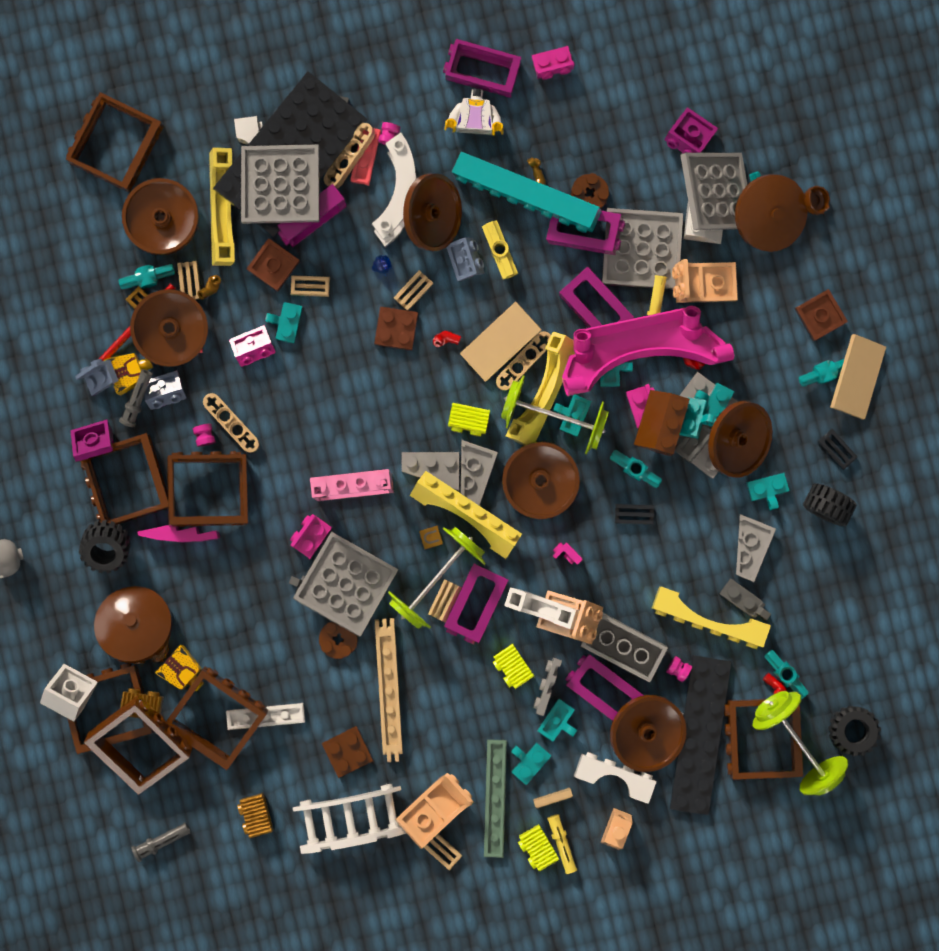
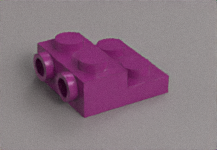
[664,107,718,154]
[70,420,114,462]

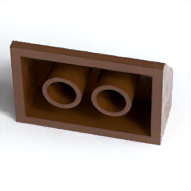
[634,390,690,456]

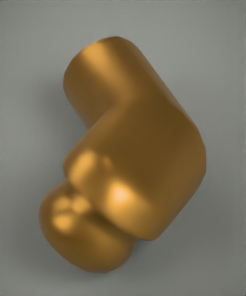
[197,275,221,300]

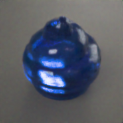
[371,255,392,274]

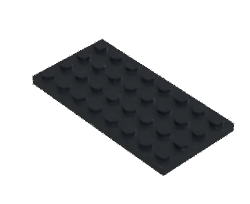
[213,71,368,237]

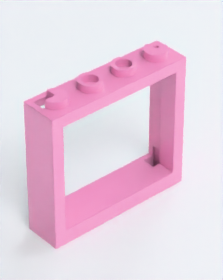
[310,469,394,501]

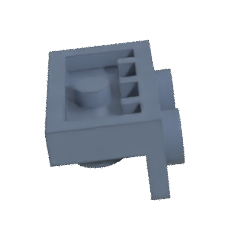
[447,237,485,281]
[75,359,119,396]
[141,371,186,410]

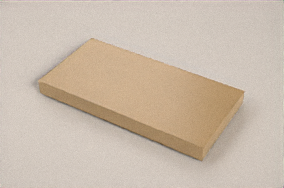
[460,302,542,382]
[830,334,886,419]

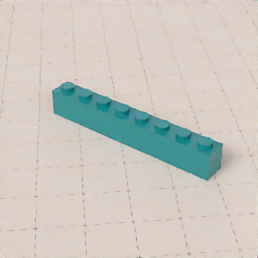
[452,152,602,233]

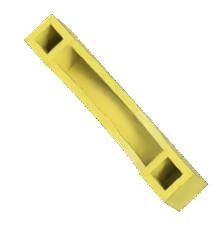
[209,148,235,266]
[506,332,575,445]
[410,471,522,559]
[652,587,771,650]

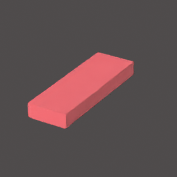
[350,128,381,186]

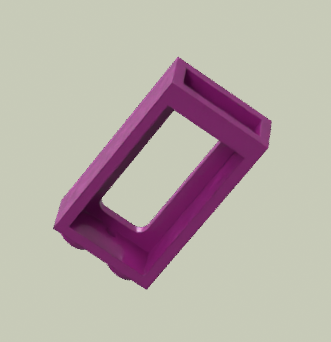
[443,39,521,98]
[277,184,347,248]
[546,211,625,255]
[559,267,634,328]
[444,564,508,645]
[565,654,644,720]

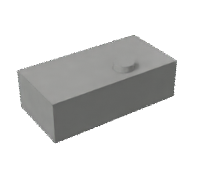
[581,613,668,682]

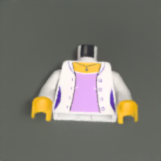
[444,89,504,135]

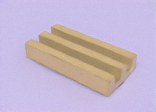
[177,261,200,300]
[394,270,433,311]
[291,276,330,297]
[428,579,462,623]
[533,788,573,808]
[424,834,462,870]

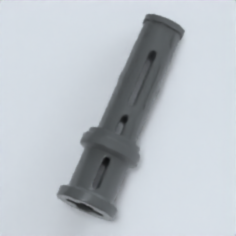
[119,369,153,427]
[131,822,191,862]

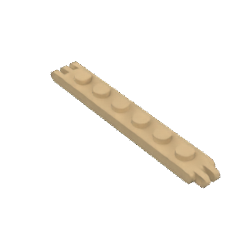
[375,618,403,762]

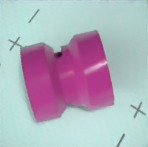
[378,122,401,145]
[192,424,216,447]
[666,656,692,682]

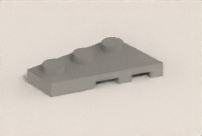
[461,440,498,505]
[402,452,459,491]
[736,514,776,582]
[533,657,562,716]

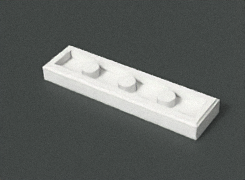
[226,703,305,730]

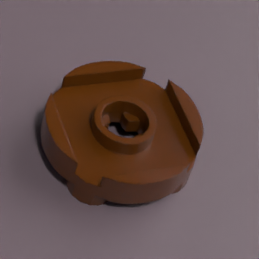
[571,173,609,209]
[319,622,358,659]

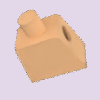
[601,808,632,850]

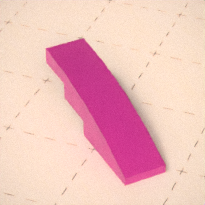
[138,525,220,542]

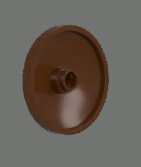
[403,173,462,251]
[735,174,808,252]
[122,178,199,255]
[130,289,208,366]
[708,401,773,478]
[502,442,580,519]
[94,586,172,663]
[610,695,686,772]

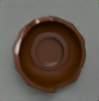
[804,186,830,215]

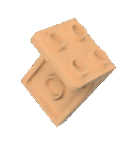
[672,259,738,303]
[536,591,604,645]
[395,773,473,849]

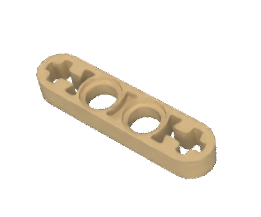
[324,123,375,189]
[496,331,551,391]
[203,393,260,453]

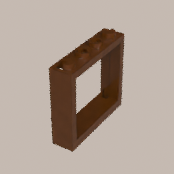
[66,92,164,193]
[81,433,168,525]
[167,451,248,527]
[67,663,154,754]
[166,666,269,770]
[84,695,192,795]
[724,699,803,780]

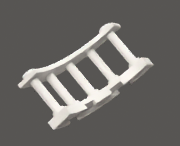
[372,133,416,248]
[293,784,406,854]

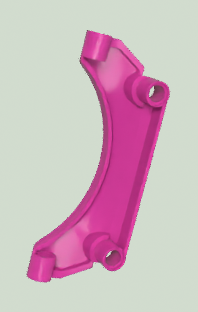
[562,306,734,396]

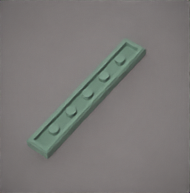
[484,739,507,858]

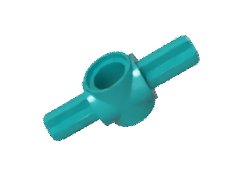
[119,264,175,289]
[799,358,845,387]
[610,450,662,488]
[764,650,809,699]

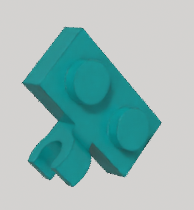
[265,302,303,344]
[600,362,633,387]
[694,383,734,419]
[552,395,592,437]
[679,397,716,439]
[746,473,789,510]
[537,699,577,742]
[511,742,551,785]

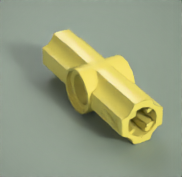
[482,220,518,280]

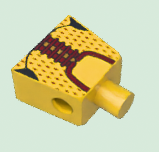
[104,353,153,396]
[155,645,204,692]

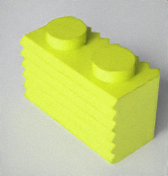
[448,403,490,437]
[493,644,534,689]
[518,824,559,872]

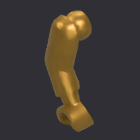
[527,158,546,185]

